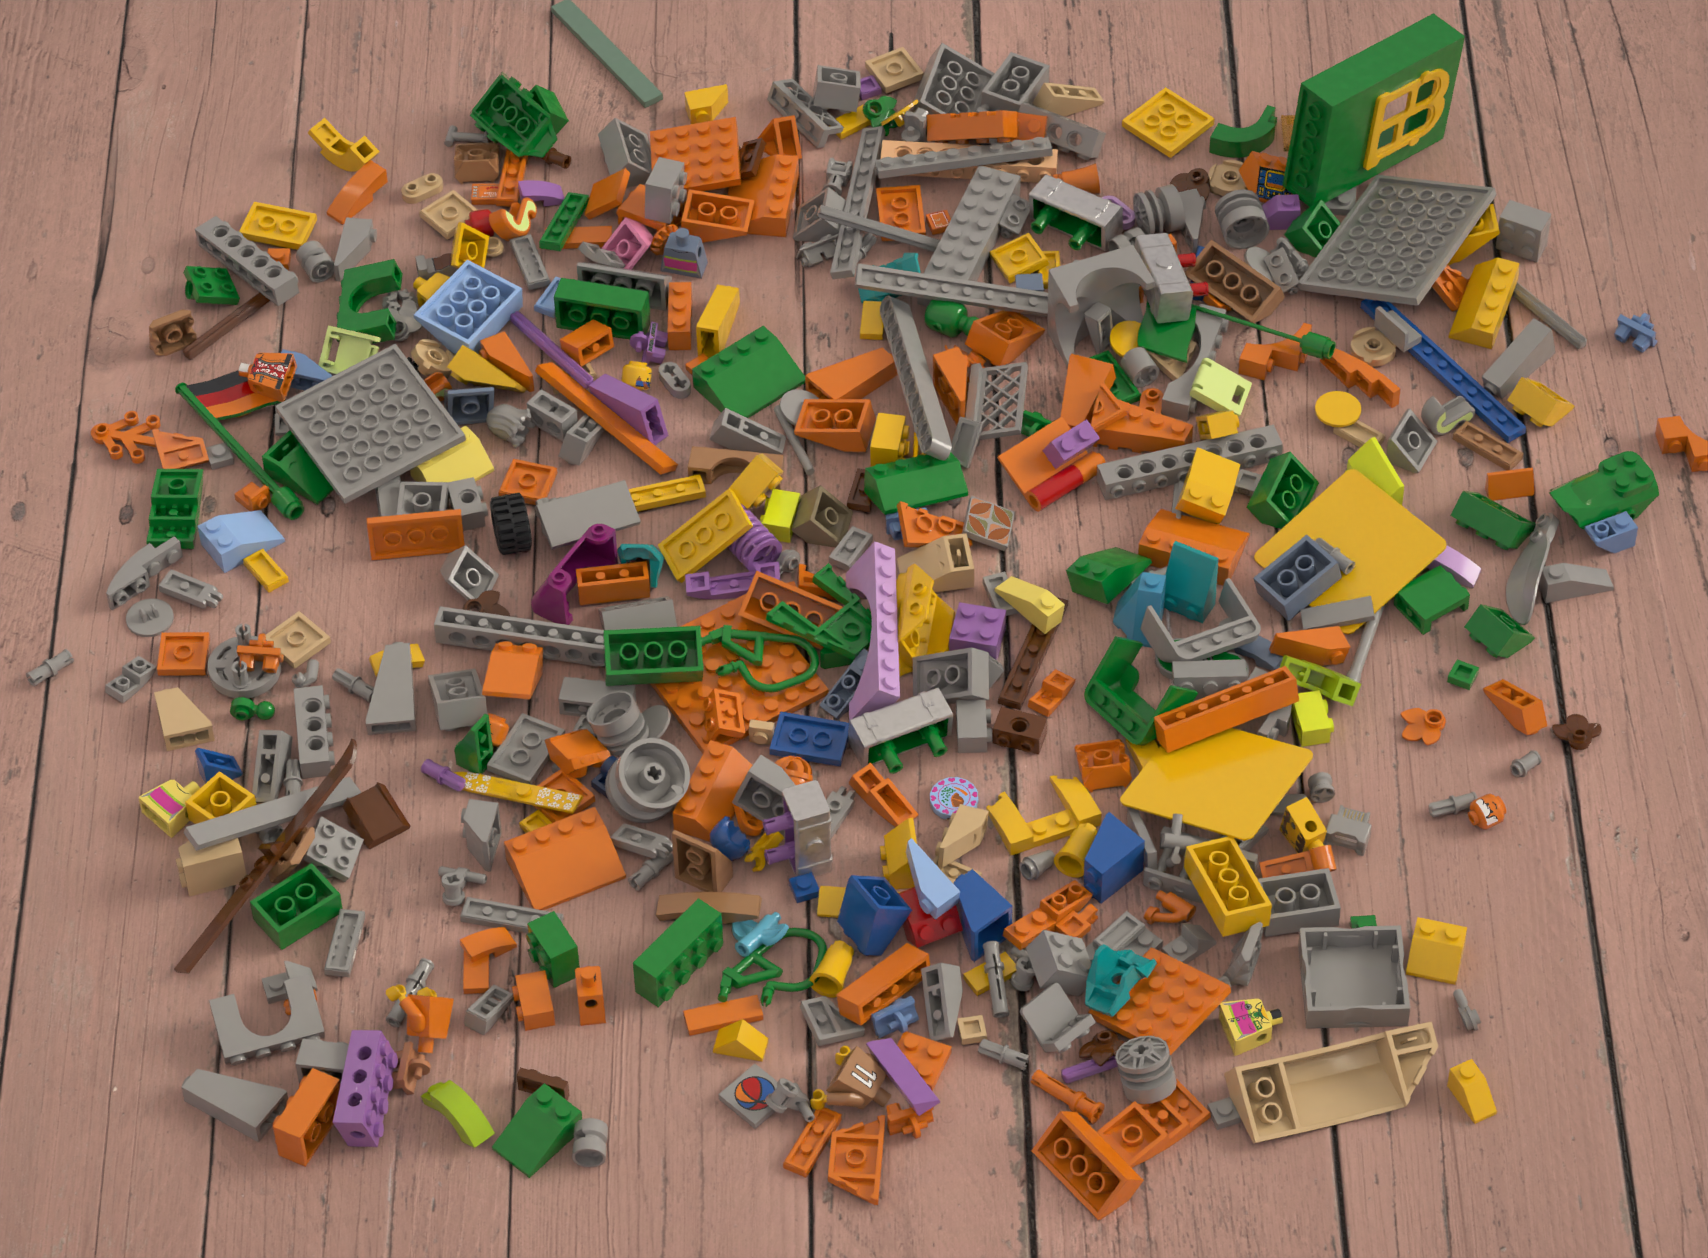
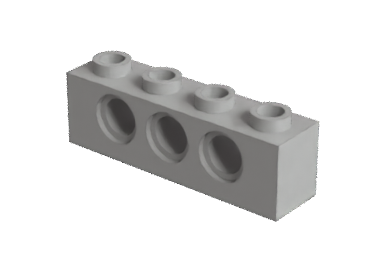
[1019,103,1106,160]
[294,685,335,779]

